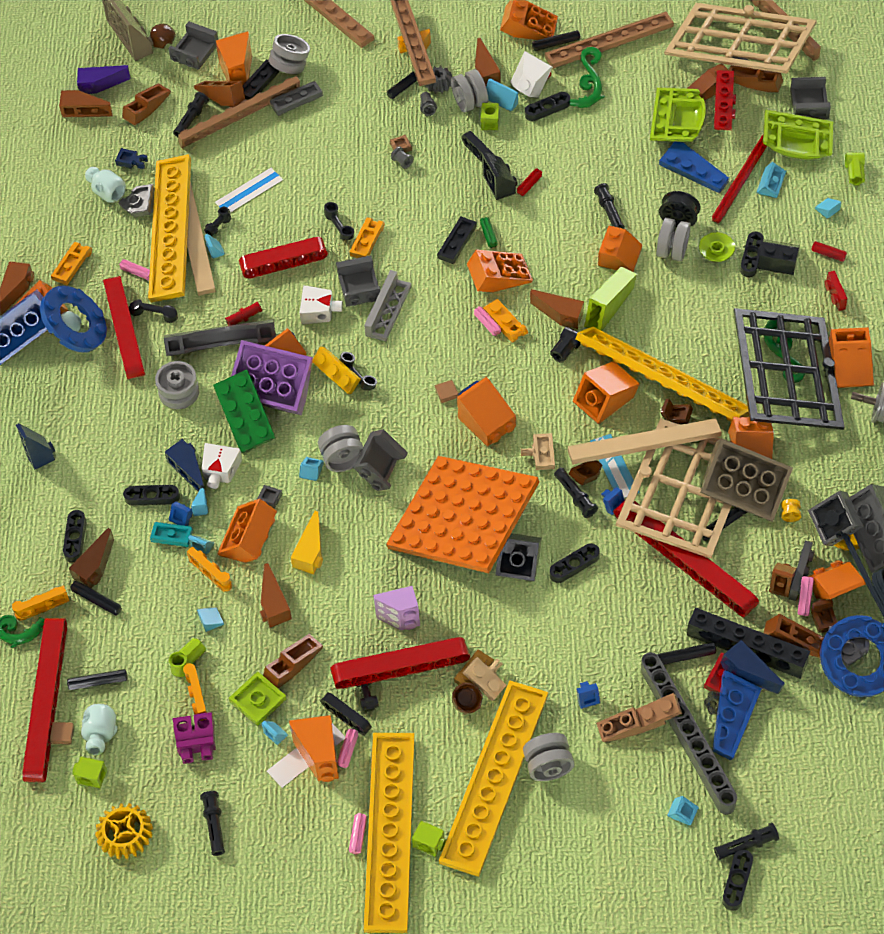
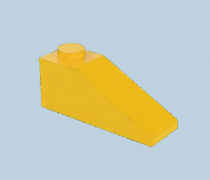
[291,511,323,575]

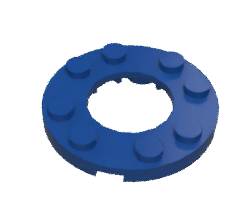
[40,286,107,352]
[820,615,884,697]

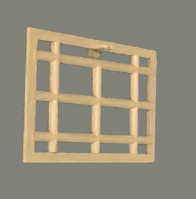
[664,3,817,74]
[615,418,732,559]

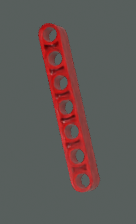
[103,276,145,380]
[330,637,470,689]

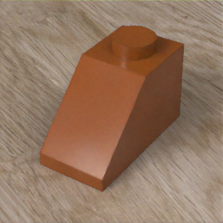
[769,562,797,598]

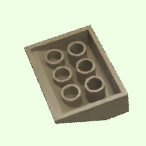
[102,0,153,61]
[700,438,793,522]

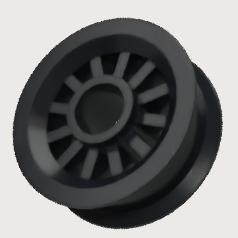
[659,191,701,227]

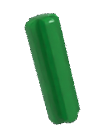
[480,217,498,248]

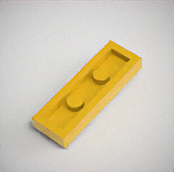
[312,346,361,394]

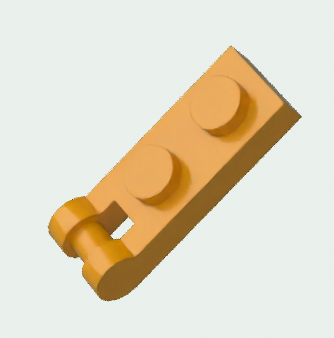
[349,217,385,258]
[51,242,92,286]
[483,299,528,343]
[187,547,232,592]
[12,585,70,621]
[183,663,207,721]

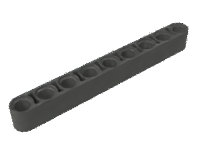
[641,652,737,815]

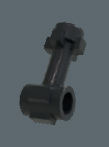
[204,206,231,236]
[357,683,379,711]

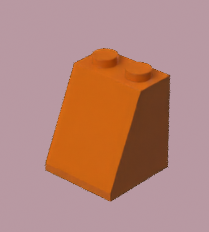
[216,31,252,86]
[573,361,640,424]
[457,377,516,447]
[289,715,339,782]

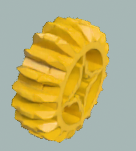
[95,803,153,860]

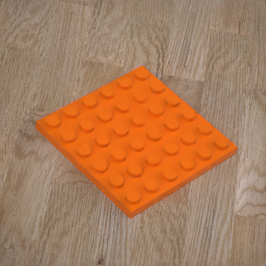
[386,456,540,573]

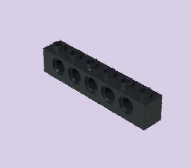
[687,607,810,679]

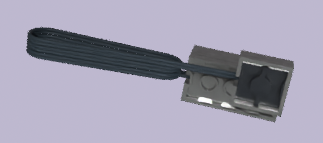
[808,484,884,617]

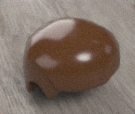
[150,23,176,49]
[452,683,483,714]

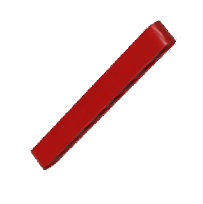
[613,499,759,617]
[22,618,67,782]

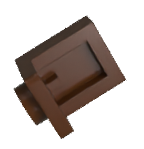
[661,399,693,424]
[569,460,602,486]
[811,599,837,633]

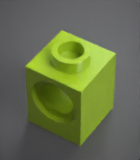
[481,103,499,130]
[72,756,107,789]
[412,821,446,857]

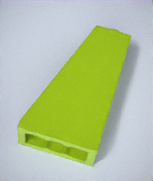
[584,267,637,331]

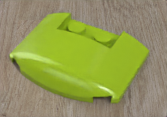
[650,87,706,142]
[763,109,833,160]

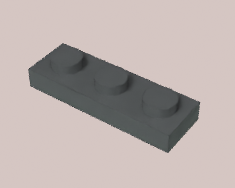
[270,81,323,116]
[789,540,815,601]

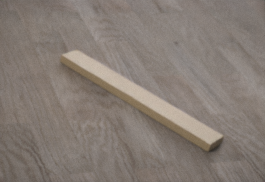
[187,182,216,296]
[567,418,721,465]

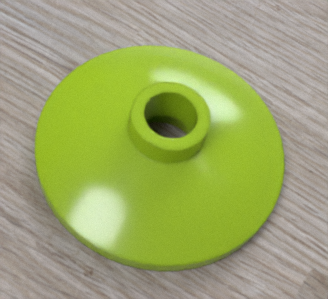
[699,232,735,262]

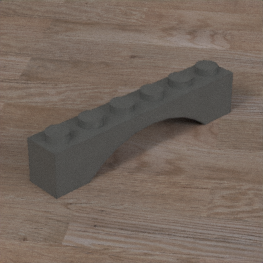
[164,319,276,356]

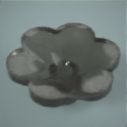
[704,691,720,715]

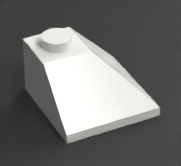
[510,51,553,98]

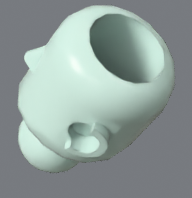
[85,167,126,203]
[81,704,117,755]

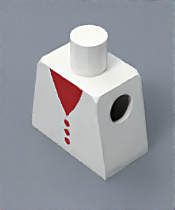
[300,286,343,324]
[202,443,242,489]

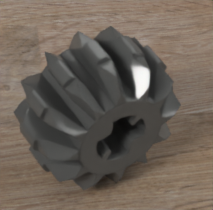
[425,66,452,94]

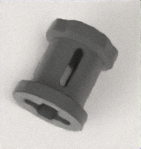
[391,146,414,169]

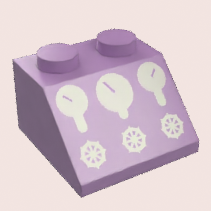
[373,586,420,630]

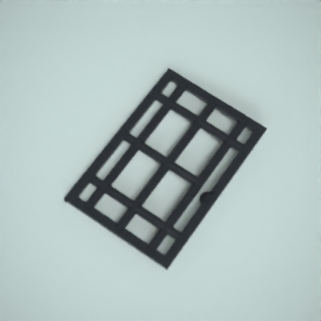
[733,308,845,430]

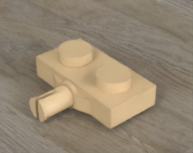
[521,433,555,470]
[463,657,507,701]

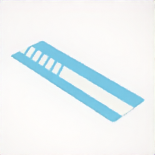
[590,434,639,498]

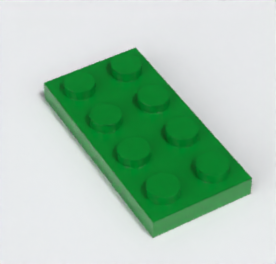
[213,369,276,454]

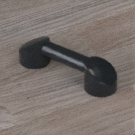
[324,202,354,240]
[129,299,178,323]
[339,352,377,390]

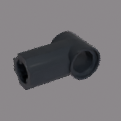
[550,326,581,363]

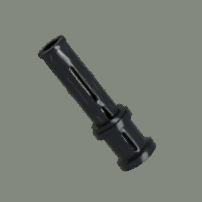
[173,92,209,137]
[594,183,625,229]
[554,468,598,518]
[200,791,225,856]
[714,822,779,860]

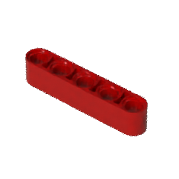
[239,237,328,279]

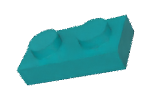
[150,522,193,547]

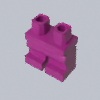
[172,712,216,764]

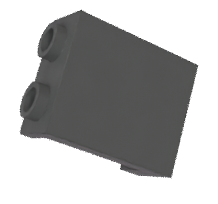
[168,21,219,70]
[790,77,831,119]
[336,256,381,307]
[353,429,408,491]

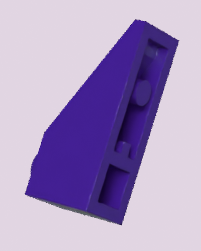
[77,65,131,94]

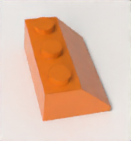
[217,498,277,563]

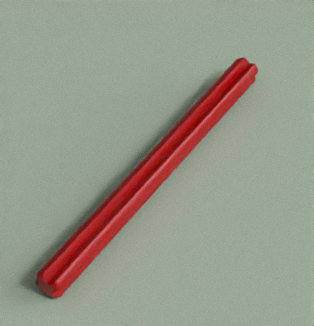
[712,135,767,224]

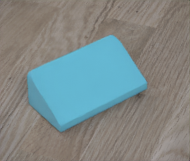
[486,79,518,111]
[757,162,786,198]

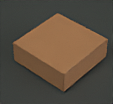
[390,135,412,153]
[435,380,459,403]
[50,722,74,744]

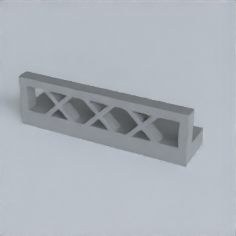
[364,270,412,341]

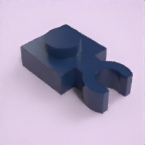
[115,148,148,169]

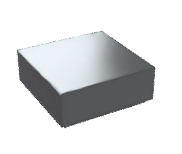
[257,485,282,509]

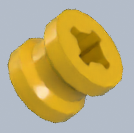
[781,499,801,522]

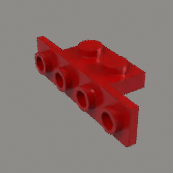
[714,70,736,130]

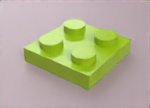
[228,671,287,726]

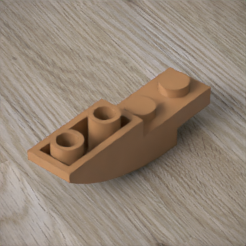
[596,693,682,742]

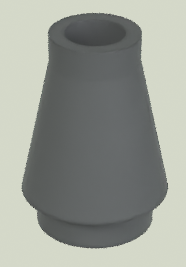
[420,92,437,116]

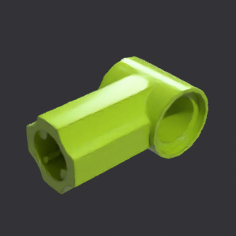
[845,152,865,186]
[169,638,206,677]

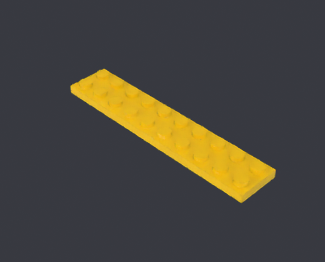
[148,154,191,303]
[575,327,749,422]
[439,680,548,877]
[364,733,415,933]

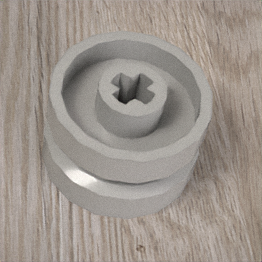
[269,34,310,74]
[451,69,488,112]
[656,218,691,262]
[155,361,199,409]
[317,425,363,472]
[523,733,574,781]

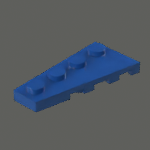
[659,142,729,193]
[712,670,762,760]

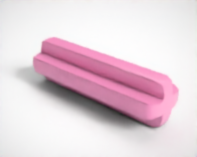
[119,259,150,280]
[474,306,501,336]
[797,576,814,616]
[337,729,358,768]
[349,813,367,855]

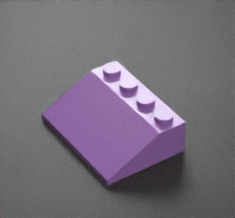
[231,340,313,416]

